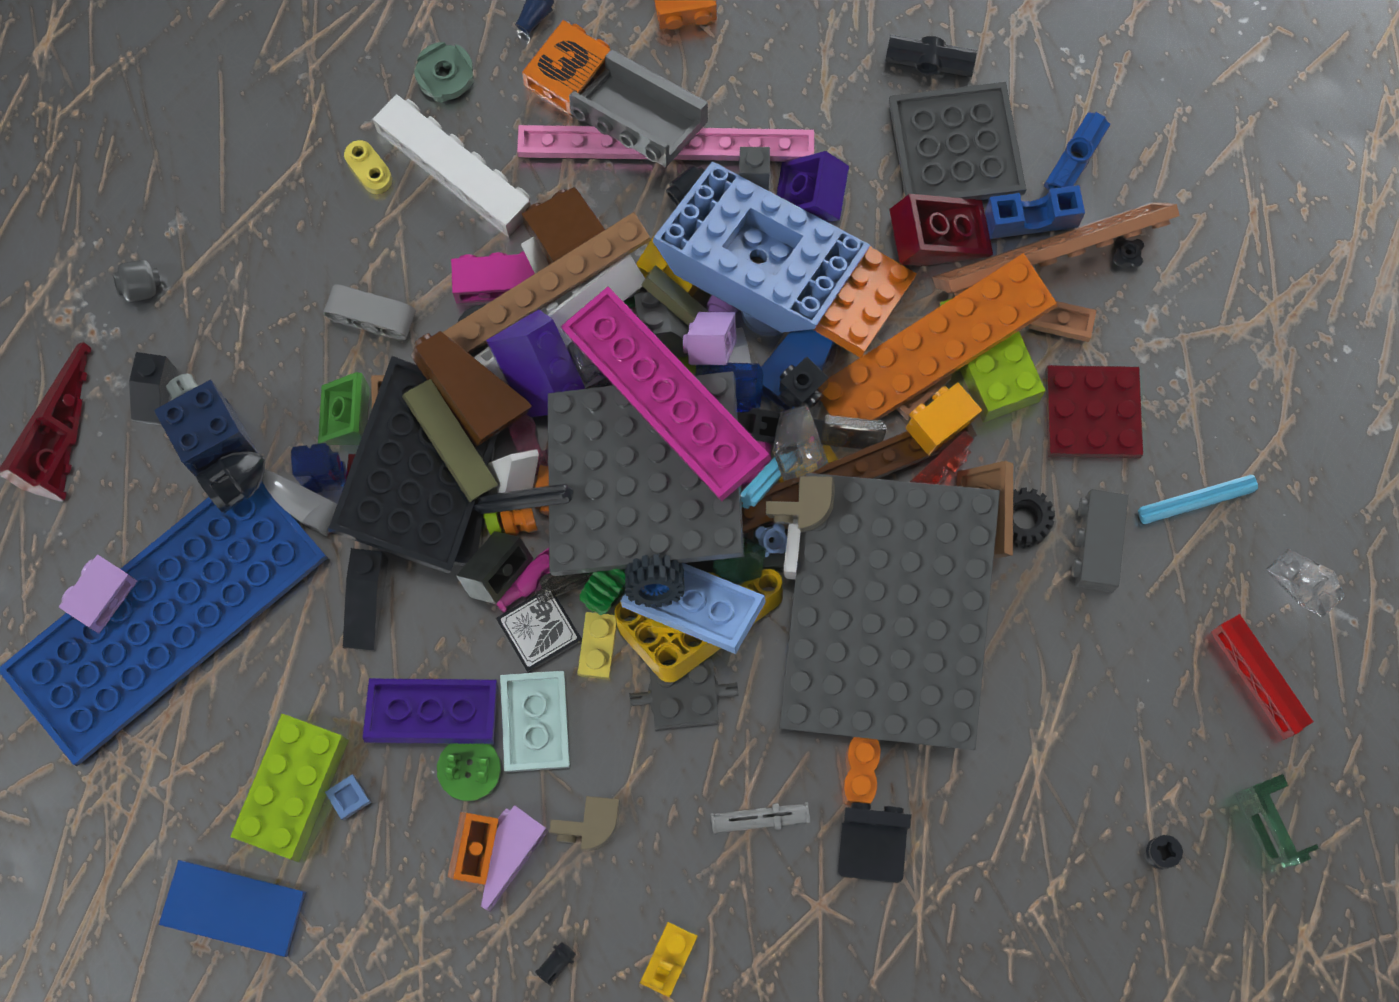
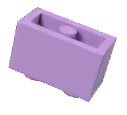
[683,312,737,365]
[59,554,137,633]

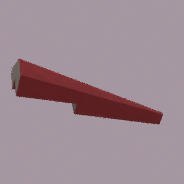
[0,342,92,502]

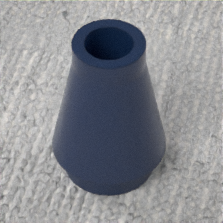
[515,0,554,35]

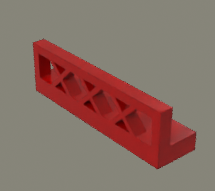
[1211,614,1314,740]

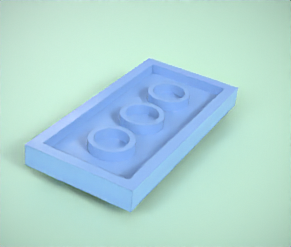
[621,563,766,654]

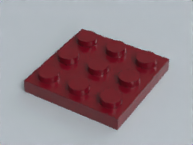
[1045,365,1143,458]

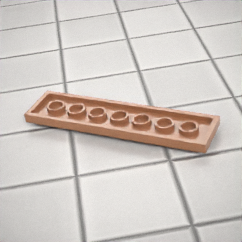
[932,202,1180,296]

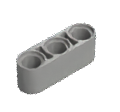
[323,285,416,340]

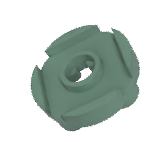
[414,42,474,103]

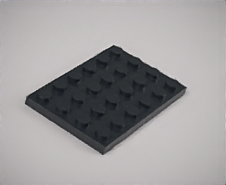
[328,356,498,574]

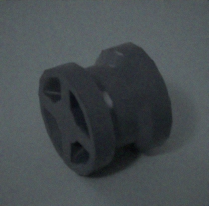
[1144,835,1183,870]

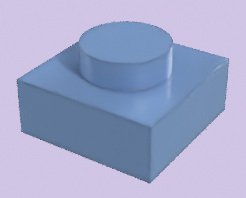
[325,774,371,821]

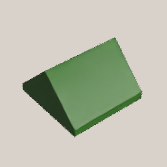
[318,372,370,445]

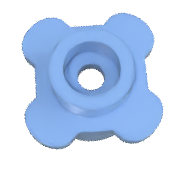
[755,523,787,557]

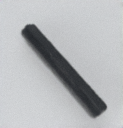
[473,484,574,514]

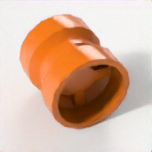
[500,508,538,536]

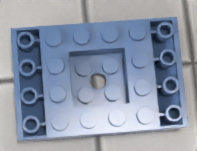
[653,161,870,333]

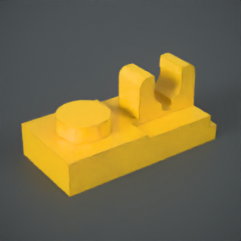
[640,922,698,998]

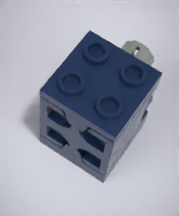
[154,374,258,477]

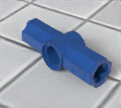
[1044,112,1110,191]

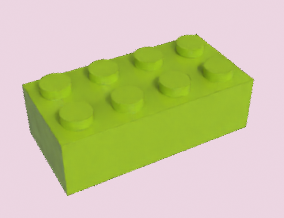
[939,298,1046,423]
[230,714,349,862]

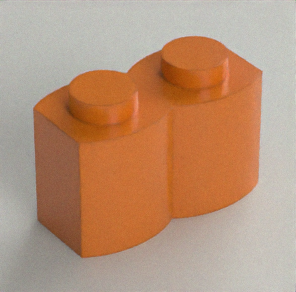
[842,737,881,806]

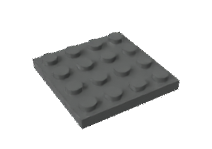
[889,82,1027,200]

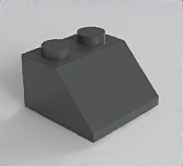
[634,292,689,358]

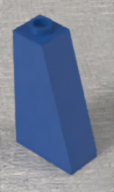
[752,329,835,417]

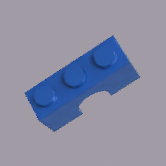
[985,185,1085,239]

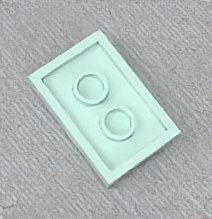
[500,671,570,773]

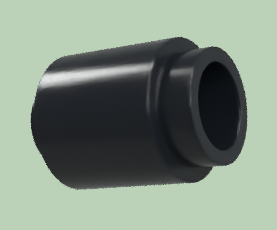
[666,165,705,207]

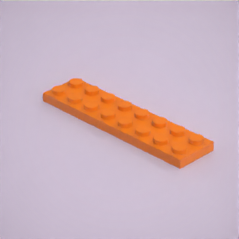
[821,253,1058,441]

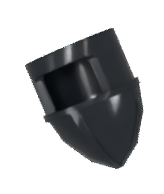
[196,451,265,514]

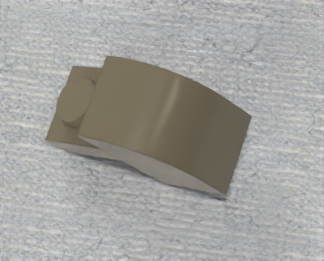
[766,476,835,532]
[549,796,620,852]

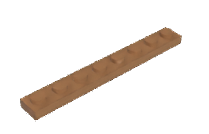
[443,212,651,354]

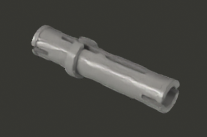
[711,802,810,834]

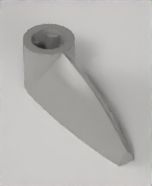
[262,469,337,536]

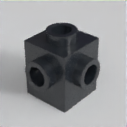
[779,357,829,412]

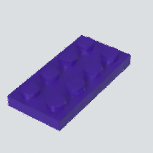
[362,678,498,744]

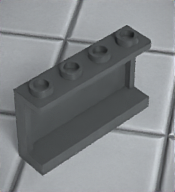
[569,50,708,167]

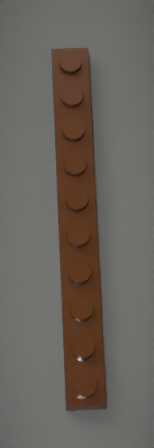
[742,424,977,535]

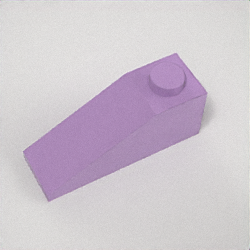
[481,805,548,912]

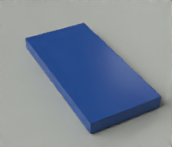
[159,860,306,957]

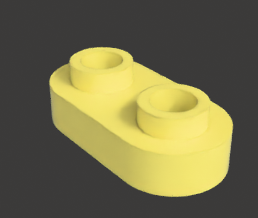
[344,140,392,194]

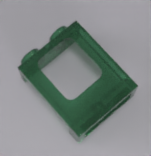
[1235,774,1319,869]

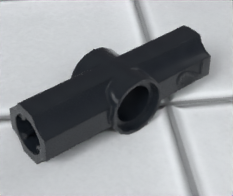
[885,34,977,77]

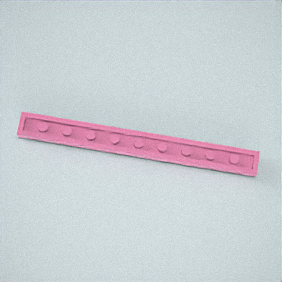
[517,125,814,162]

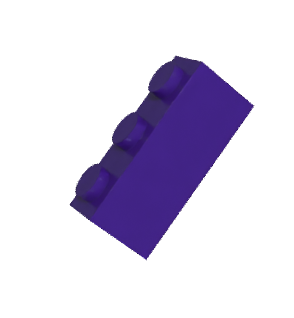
[486,309,586,418]

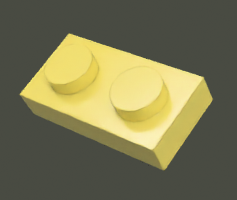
[577,612,617,680]

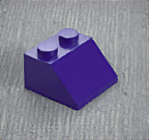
[776,151,849,223]

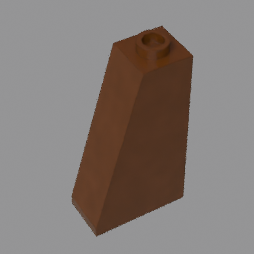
[411,331,532,447]

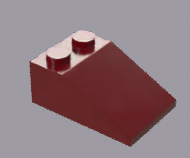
[889,194,993,266]

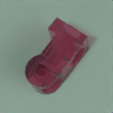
[509,415,548,476]

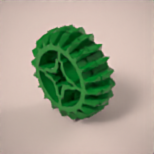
[580,569,625,615]

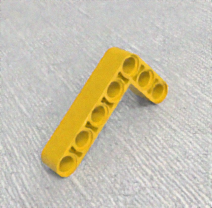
[614,569,783,683]

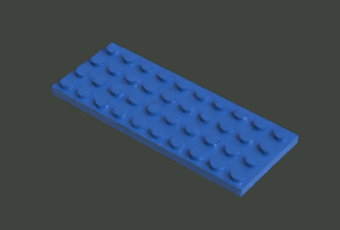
[0,481,328,766]

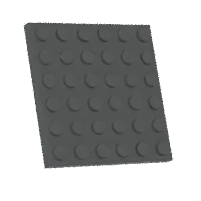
[548,371,744,576]

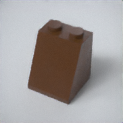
[522,187,605,265]

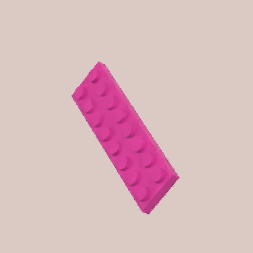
[560,286,771,502]

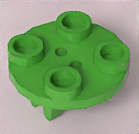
[437,744,501,802]

